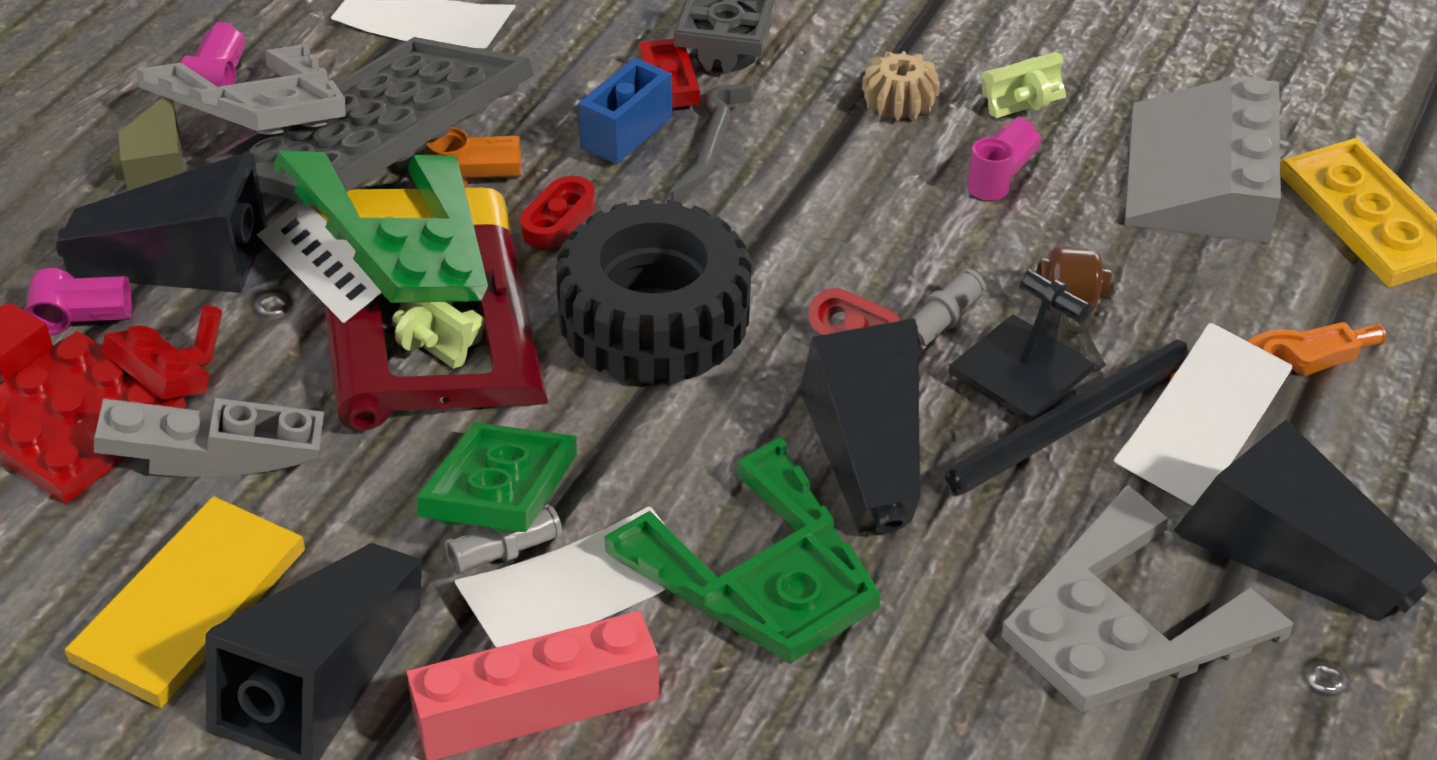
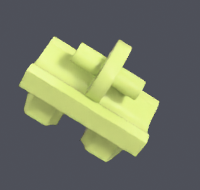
[981,52,1066,118]
[392,302,484,369]

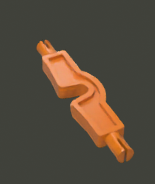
[1170,322,1386,381]

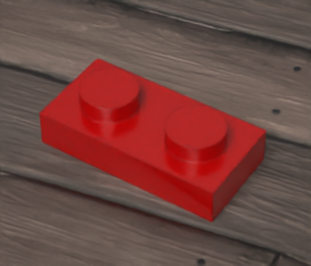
[639,38,700,109]

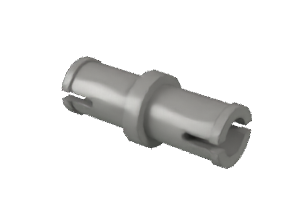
[911,269,986,352]
[444,504,562,575]

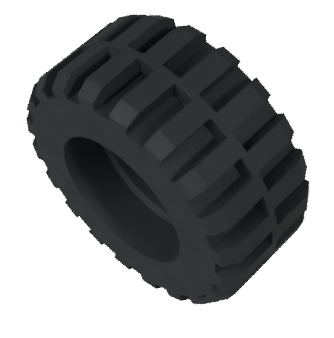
[556,199,751,384]

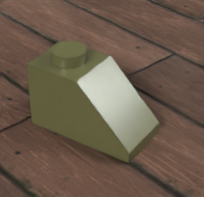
[111,97,185,191]

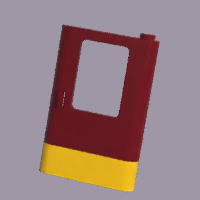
[314,187,548,431]

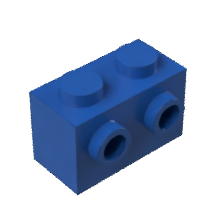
[578,57,672,164]

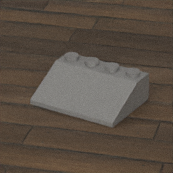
[1124,77,1281,243]

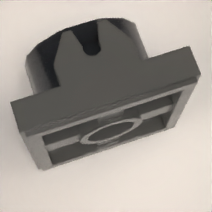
[674,0,777,74]

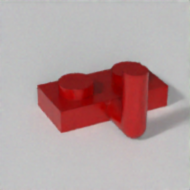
[101,305,223,400]

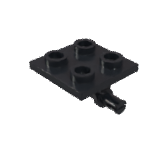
[949,269,1095,422]

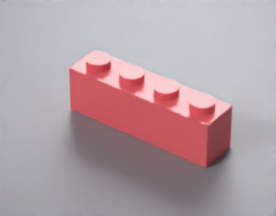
[406,611,659,760]

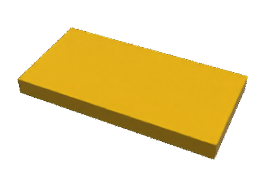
[1280,138,1437,288]
[64,496,305,708]

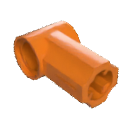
[426,127,521,187]

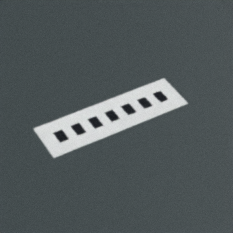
[257,202,382,323]

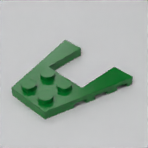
[273,150,488,303]
[604,437,881,664]

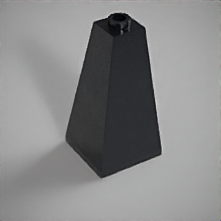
[56,153,267,293]
[800,318,920,533]
[1174,420,1437,622]
[205,543,422,760]

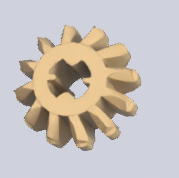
[862,50,940,122]

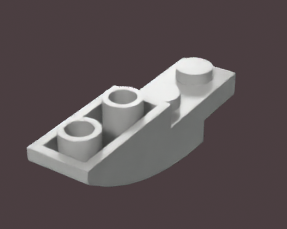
[94,398,324,477]

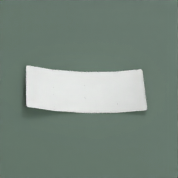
[331,0,516,49]
[1114,323,1292,506]
[455,507,666,648]

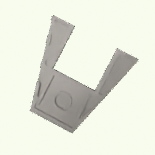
[137,44,346,134]
[1001,485,1294,712]

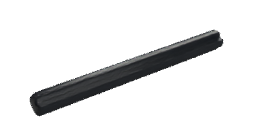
[945,339,1190,495]

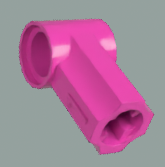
[181,22,246,87]
[967,117,1041,201]
[24,268,132,335]

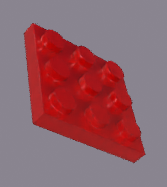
[0,330,187,505]

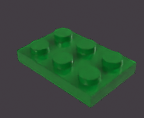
[417,422,577,533]

